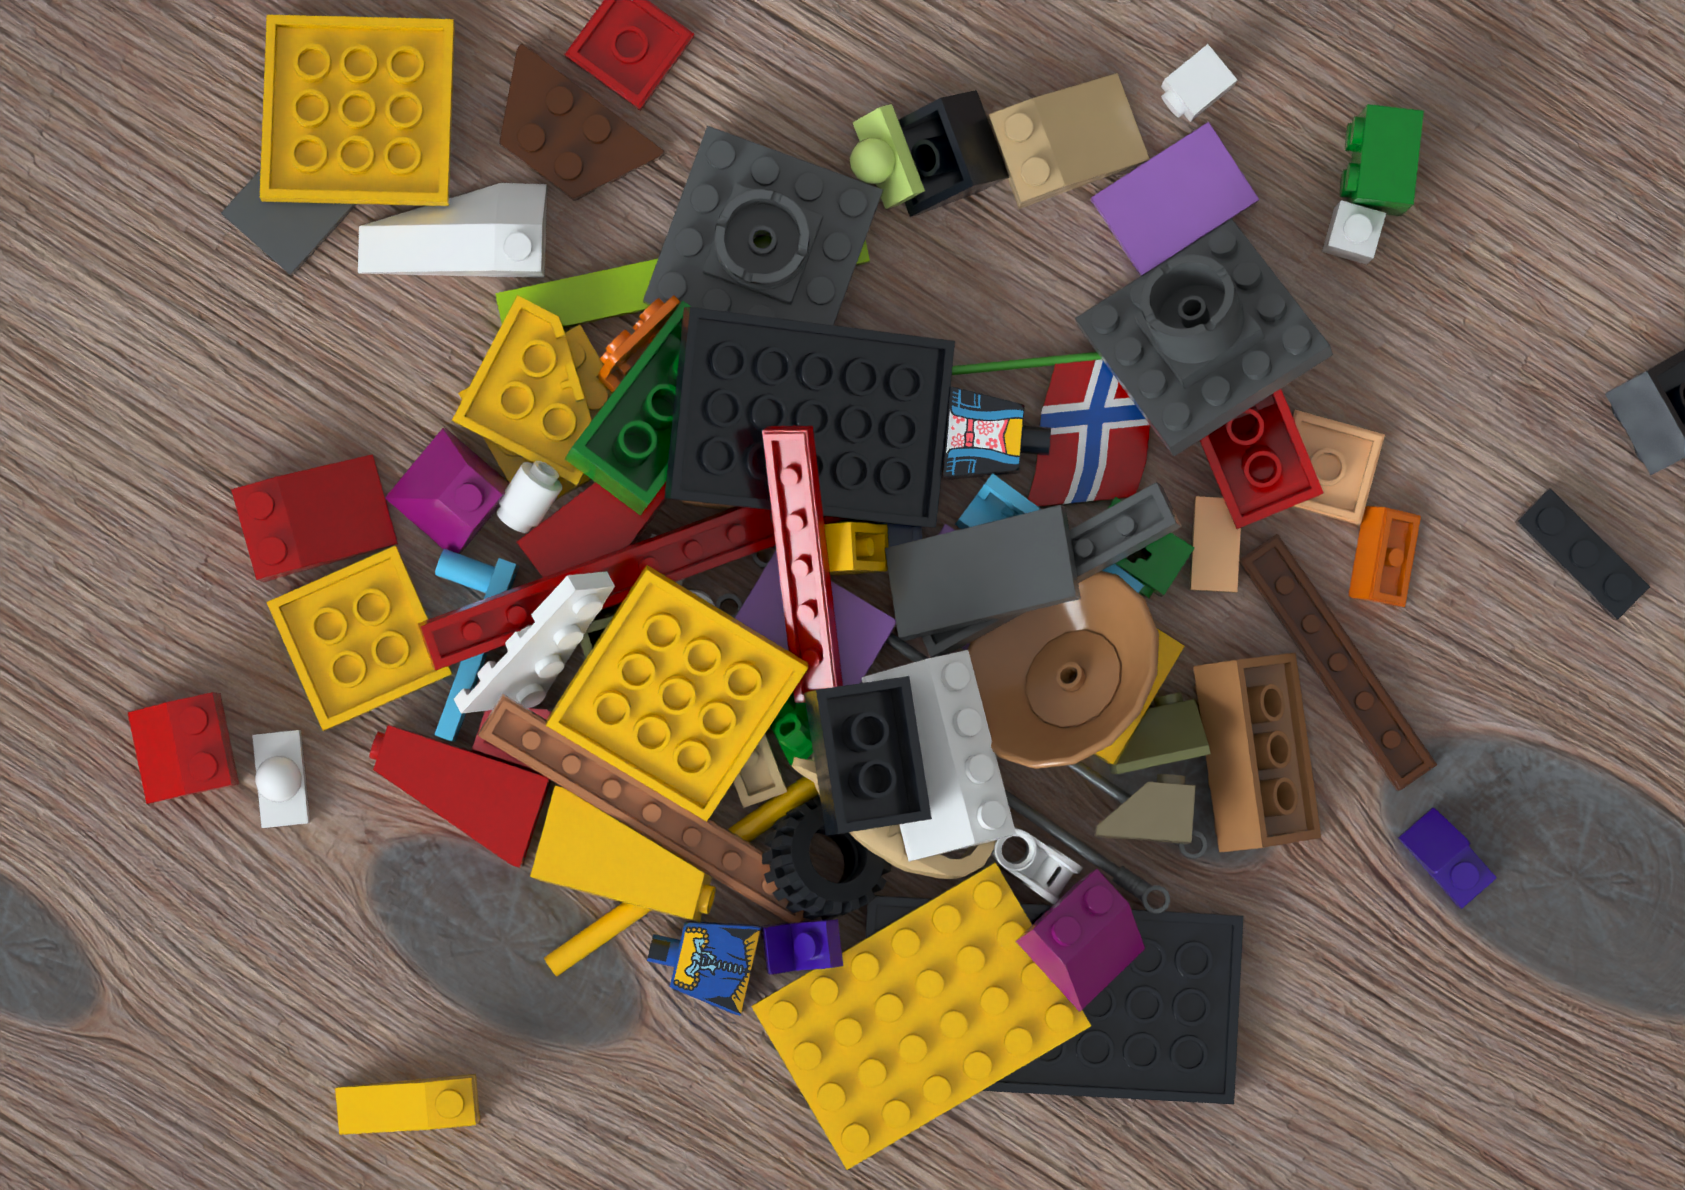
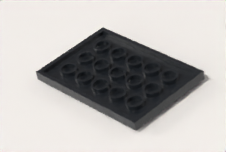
[665,307,955,528]

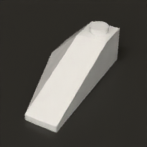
[358,183,547,278]

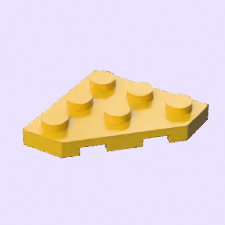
[452,295,592,486]

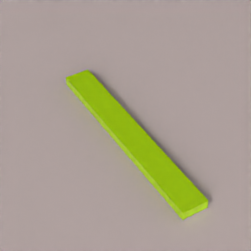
[495,235,870,328]

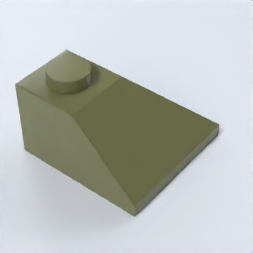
[1109,692,1211,774]

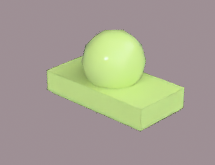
[850,104,925,209]

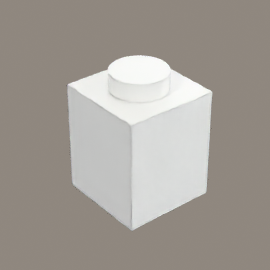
[1161,44,1237,122]
[1322,200,1386,265]

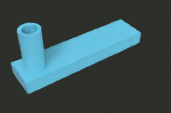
[434,549,520,742]

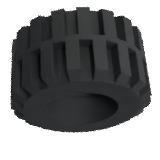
[762,797,891,920]

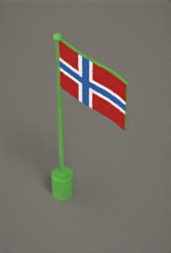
[952,352,1150,506]

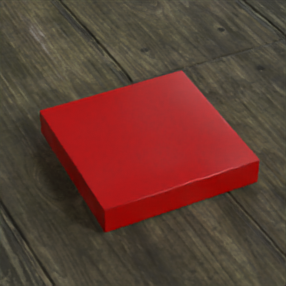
[564,0,695,111]

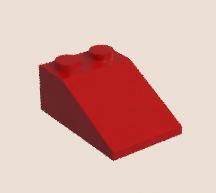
[1199,389,1324,529]
[231,454,398,582]

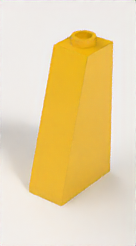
[530,786,716,923]

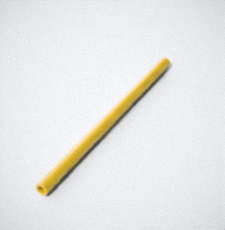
[544,776,819,977]

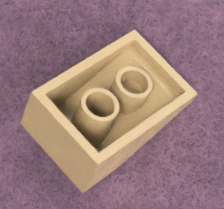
[988,73,1150,209]

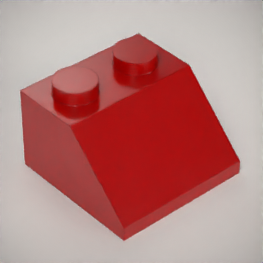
[128,692,239,804]

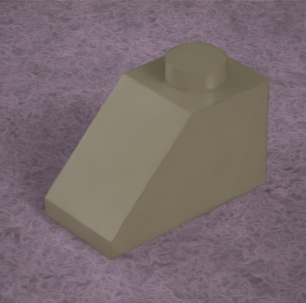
[1095,774,1196,844]

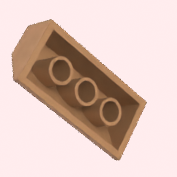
[1193,652,1321,852]

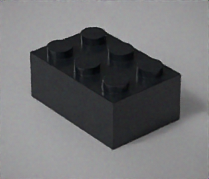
[804,676,932,835]

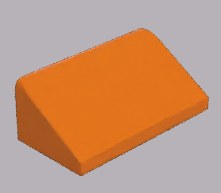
[1349,506,1421,607]

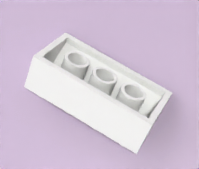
[862,650,1016,862]

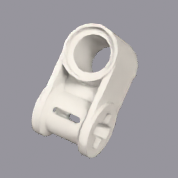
[992,827,1083,905]

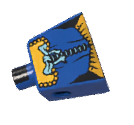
[647,921,762,1016]

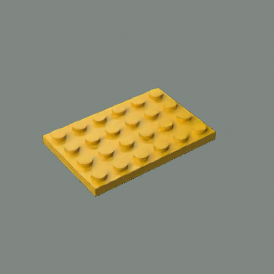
[751,862,1091,1170]

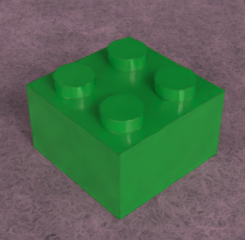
[1340,104,1424,216]

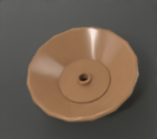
[967,571,1159,769]

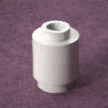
[497,461,562,533]

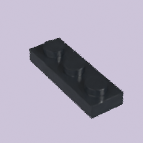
[1515,488,1650,620]

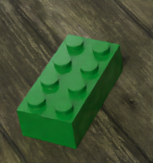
[565,301,691,516]

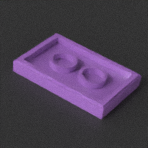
[1091,122,1259,276]
[735,551,896,686]

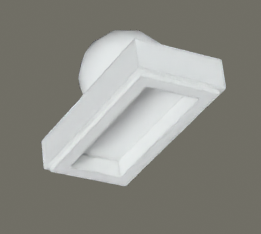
[252,730,310,828]

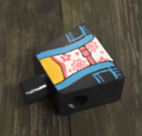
[943,387,1051,480]

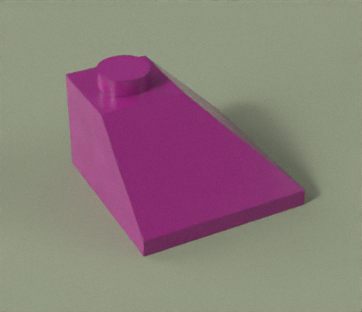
[385,427,509,554]

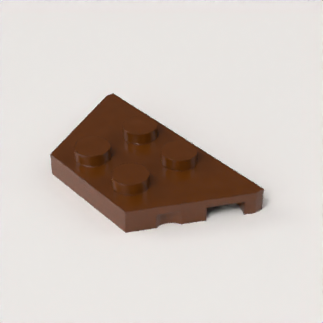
[499,43,665,201]

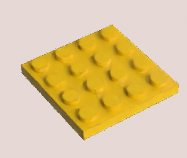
[259,15,455,206]
[546,565,808,822]

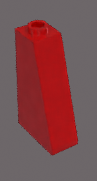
[517,482,667,577]
[369,725,551,868]

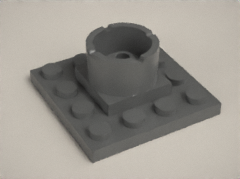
[643,126,883,325]
[1075,218,1333,457]

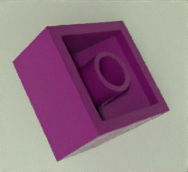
[1016,869,1145,1011]

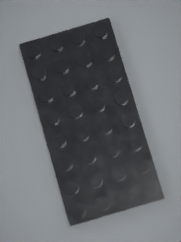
[866,895,1244,1104]

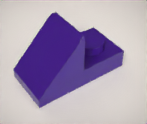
[1398,807,1497,909]
[762,919,843,975]

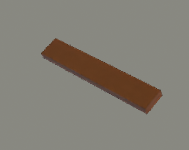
[1239,534,1437,791]

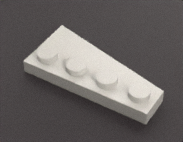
[454,571,615,714]

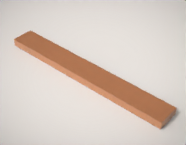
[478,694,805,923]

